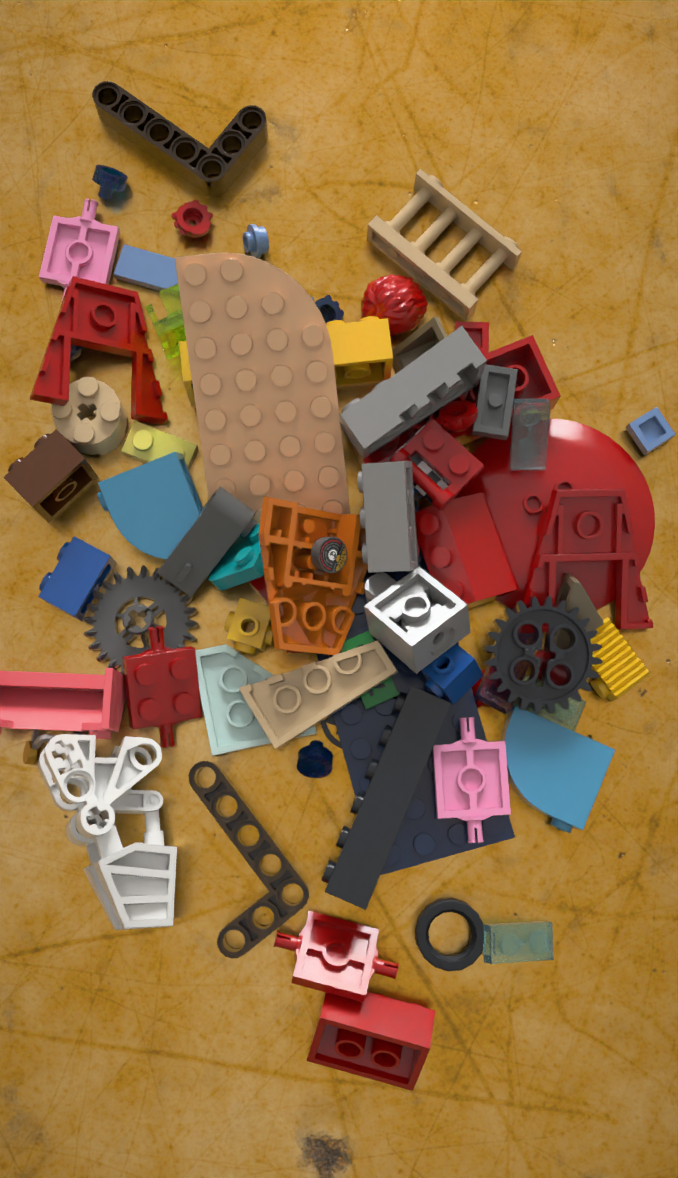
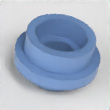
[242,224,269,258]

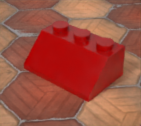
[415,492,519,609]
[307,992,435,1091]

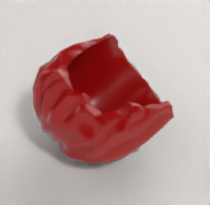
[361,274,428,336]

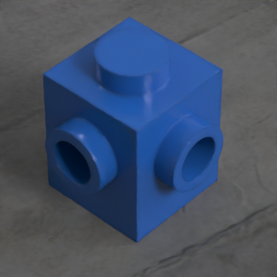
[421,644,483,705]

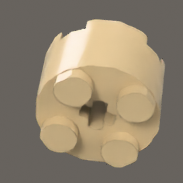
[51,377,127,455]

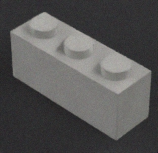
[357,461,418,573]

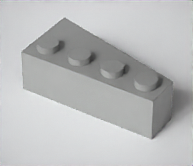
[340,326,487,459]

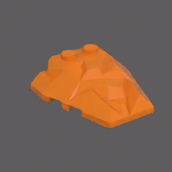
[259,497,368,655]

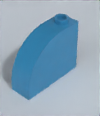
[98,452,203,559]
[500,706,615,833]

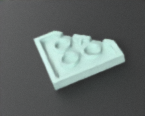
[196,644,317,756]

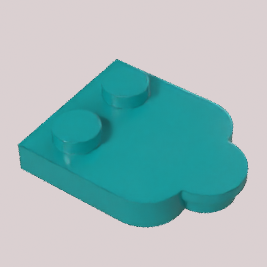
[208,523,264,591]

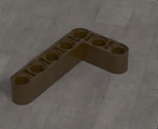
[92,81,268,197]
[188,761,309,959]

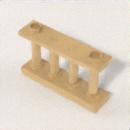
[367,169,522,321]

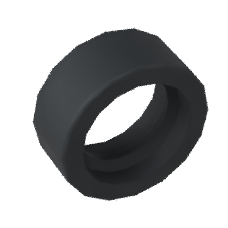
[415,898,486,971]

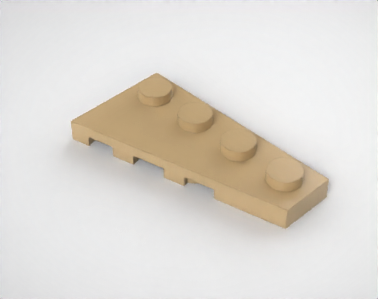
[238,640,398,749]

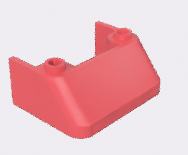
[0,668,126,739]

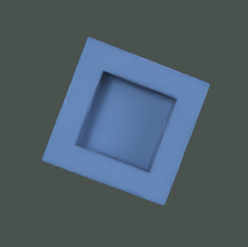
[626,407,676,456]

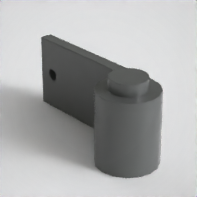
[157,486,256,597]

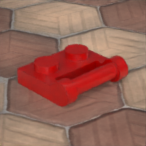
[389,419,484,511]

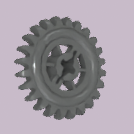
[83,565,199,675]

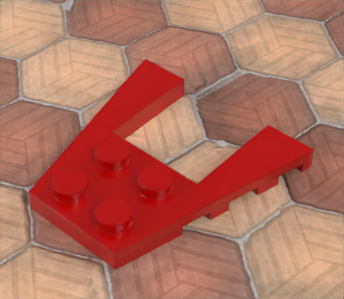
[30,276,168,425]
[518,489,653,633]

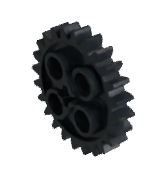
[483,596,602,714]

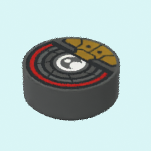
[311,537,347,573]

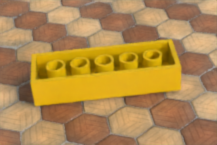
[179,316,393,404]

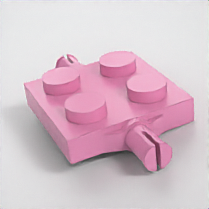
[39,199,120,305]
[432,717,511,843]

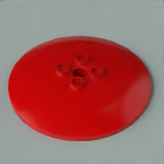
[454,419,655,613]

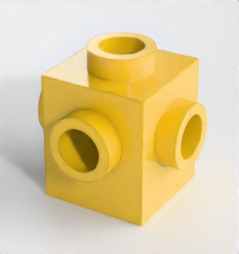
[224,598,274,655]

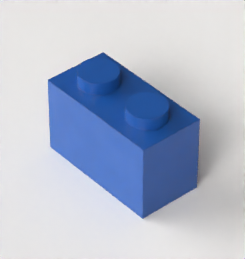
[38,536,116,622]

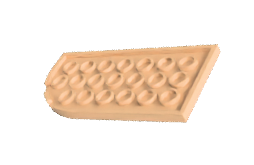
[175,252,350,536]

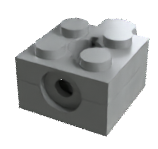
[364,566,471,674]

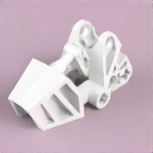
[37,734,177,930]

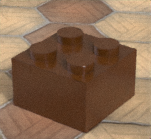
[3,429,98,523]

